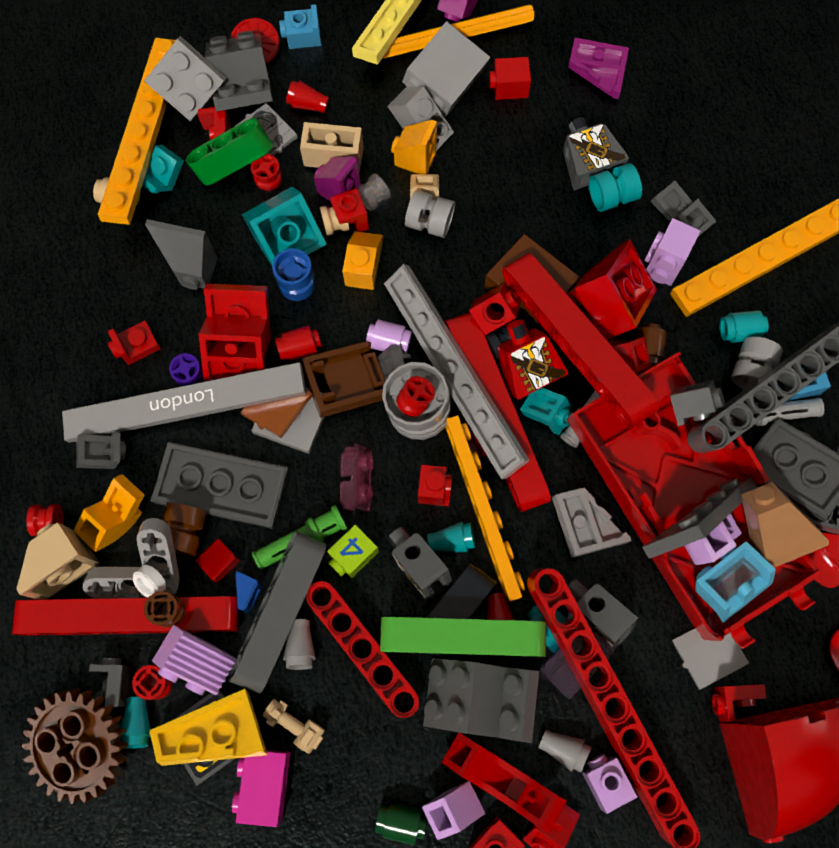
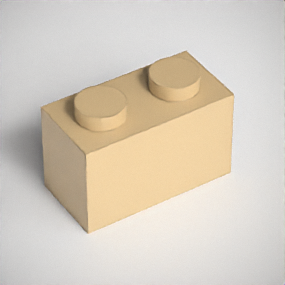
[300,122,364,172]

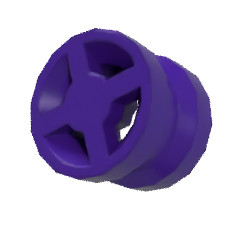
[169,353,204,387]

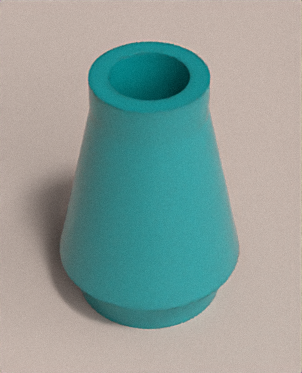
[427,521,476,552]
[119,696,151,749]

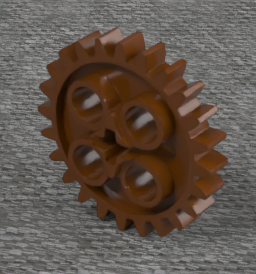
[22,688,129,804]

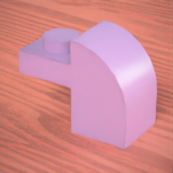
[684,514,742,565]

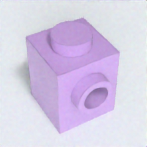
[582,754,637,814]
[422,781,485,840]

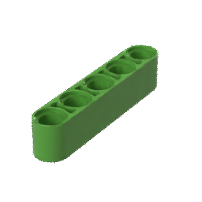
[380,617,546,657]

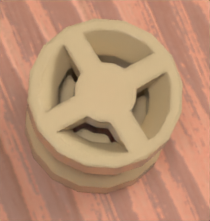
[320,206,349,235]

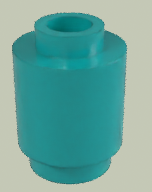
[720,310,769,343]

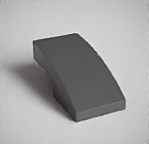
[651,181,716,236]

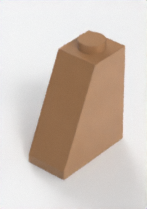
[741,482,829,568]

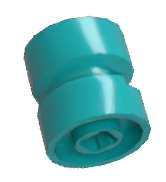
[589,163,642,212]

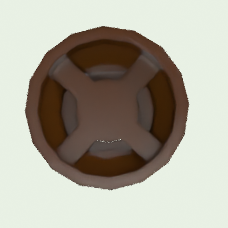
[144,591,186,628]

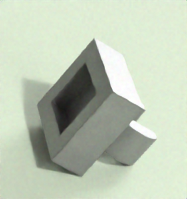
[377,346,411,381]

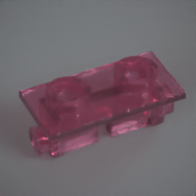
[339,444,374,511]

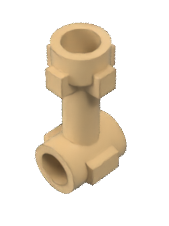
[262,699,325,754]

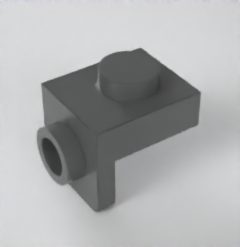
[76,431,126,469]

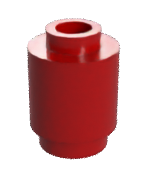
[275,325,322,362]

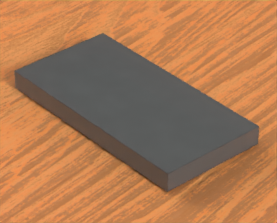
[151,442,289,529]

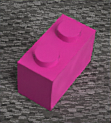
[232,750,291,827]

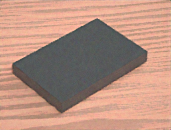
[753,418,839,522]

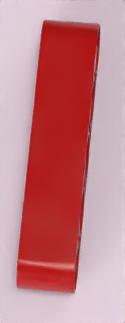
[306,581,419,718]

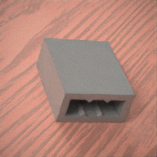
[402,21,490,117]

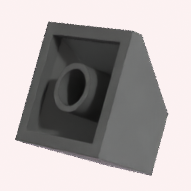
[145,219,218,290]

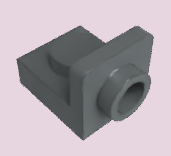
[89,658,132,707]

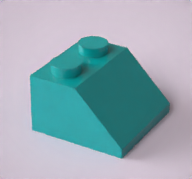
[242,187,327,265]

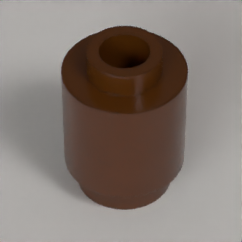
[635,323,667,370]

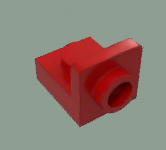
[198,107,232,140]
[330,188,369,232]
[108,321,161,365]
[712,684,766,722]

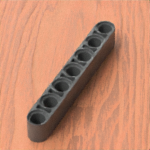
[687,323,839,453]

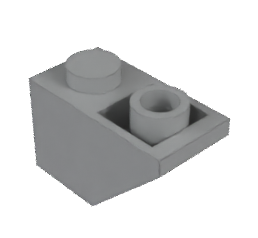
[387,86,454,151]

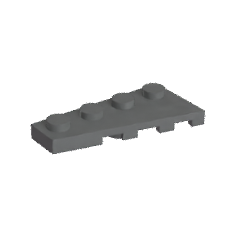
[642,477,757,559]

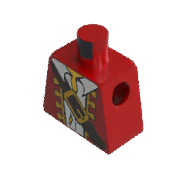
[497,319,569,400]

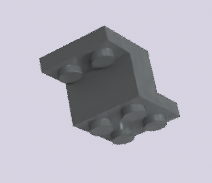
[205,31,273,112]
[423,658,539,743]

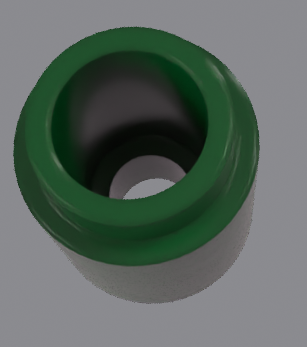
[375,802,427,845]

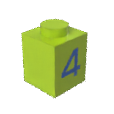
[327,525,379,578]

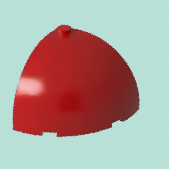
[719,697,839,843]

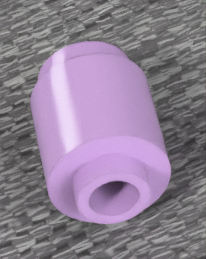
[366,319,412,353]

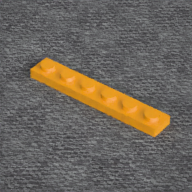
[445,415,525,603]

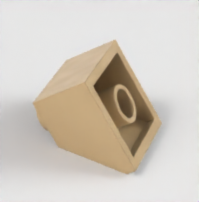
[17,522,100,600]

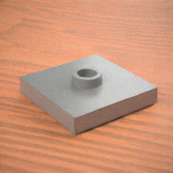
[251,387,325,454]

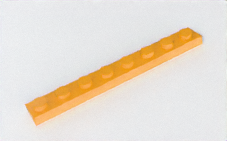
[98,38,176,225]
[670,199,839,317]

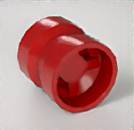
[132,665,174,700]

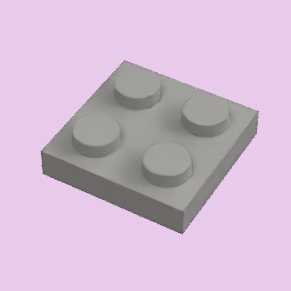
[144,36,226,121]

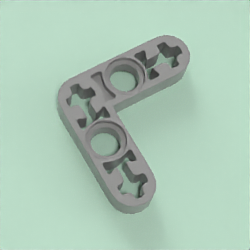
[83,518,180,599]

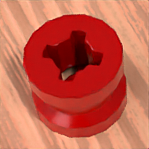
[250,154,282,191]
[396,376,435,417]
[26,504,64,536]

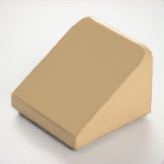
[410,174,439,200]

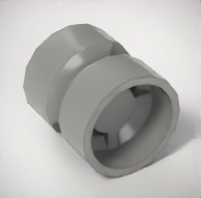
[405,190,455,238]
[731,337,783,390]

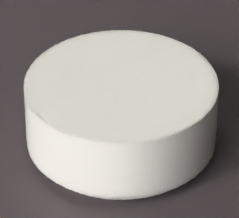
[133,565,166,598]

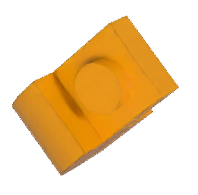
[74,474,144,552]

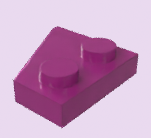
[568,38,629,99]

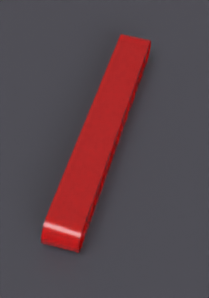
[527,568,700,848]

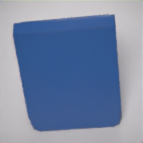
[236,571,263,613]

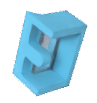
[695,541,776,623]

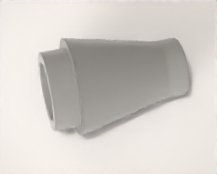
[283,619,316,670]
[539,729,592,772]

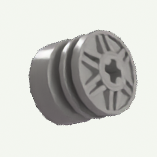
[382,362,452,440]

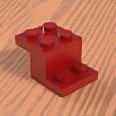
[198,284,271,382]

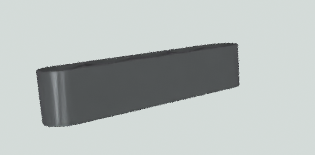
[228,531,326,694]

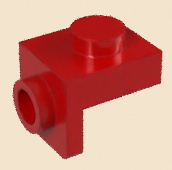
[523,804,580,848]

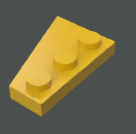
[149,689,267,766]

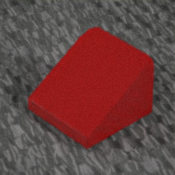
[195,538,241,583]

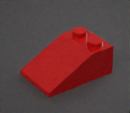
[574,239,657,339]

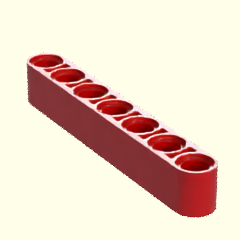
[502,253,659,428]
[444,312,551,512]
[12,596,239,635]

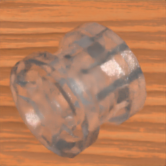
[355,174,391,211]

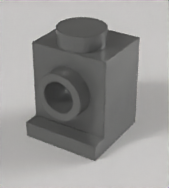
[670,380,724,426]

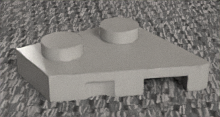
[552,488,631,558]

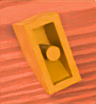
[391,120,437,174]
[342,231,383,290]

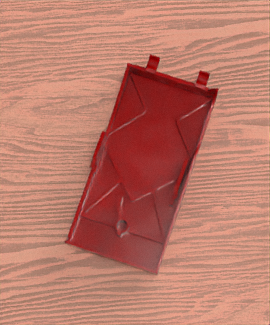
[566,352,823,649]

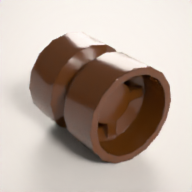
[156,503,207,557]

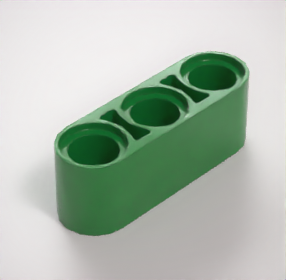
[186,118,273,185]

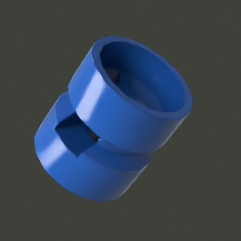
[272,248,316,301]

